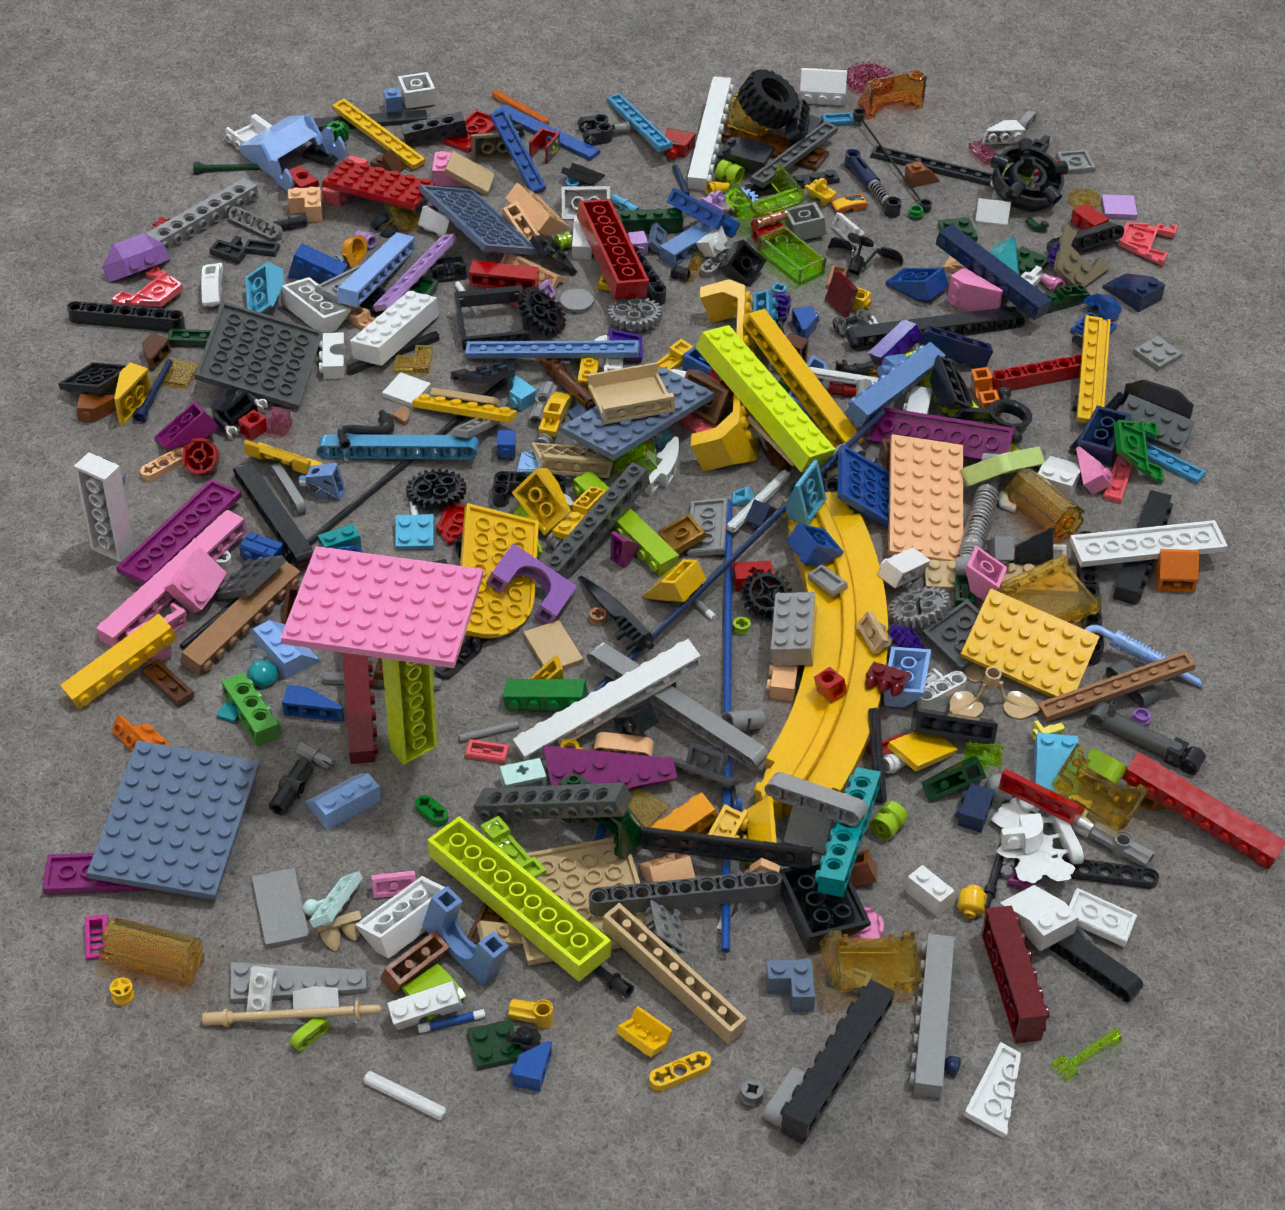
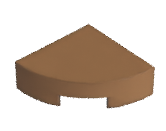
[392,405,410,426]

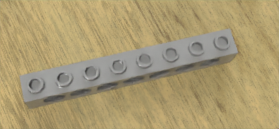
[145,178,258,251]

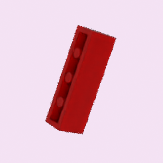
[469,260,539,290]

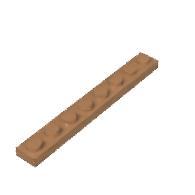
[1038,650,1195,722]

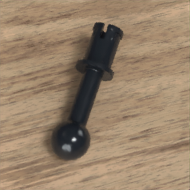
[592,965,634,998]

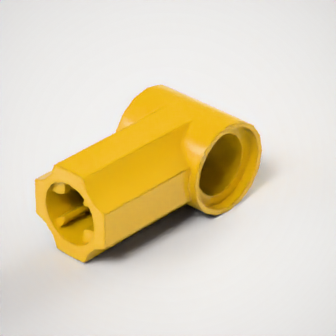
[508,999,554,1029]

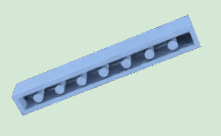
[337,232,415,307]

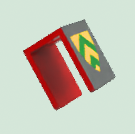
[529,128,560,163]

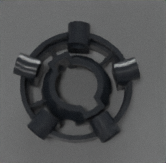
[990,138,1068,211]

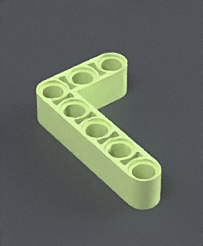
[961,446,1045,487]

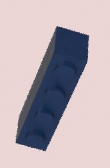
[919,325,993,369]

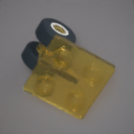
[371,203,420,238]

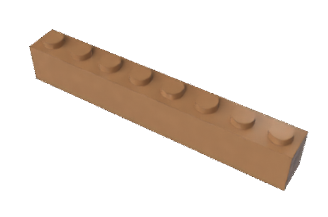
[180,561,300,676]

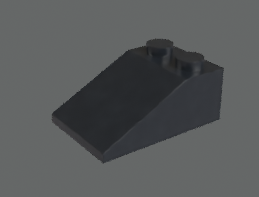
[717,137,775,169]

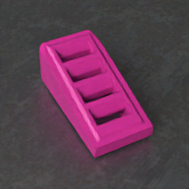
[85,914,110,960]

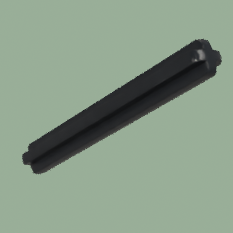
[868,708,887,803]

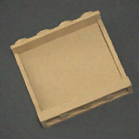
[587,362,675,424]

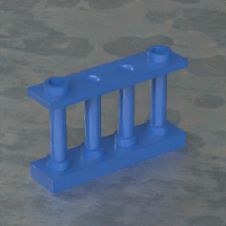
[666,188,741,238]

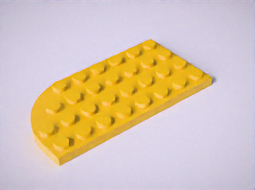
[460,503,539,638]

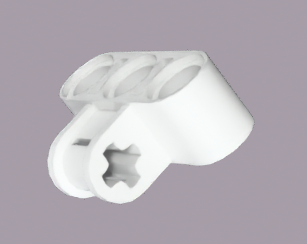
[916,668,967,710]

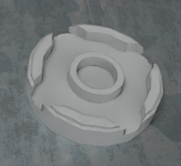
[560,289,594,314]

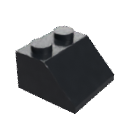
[717,240,767,287]

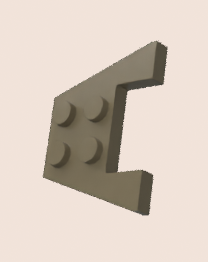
[1053,223,1110,287]

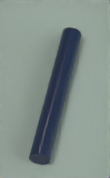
[672,164,690,195]

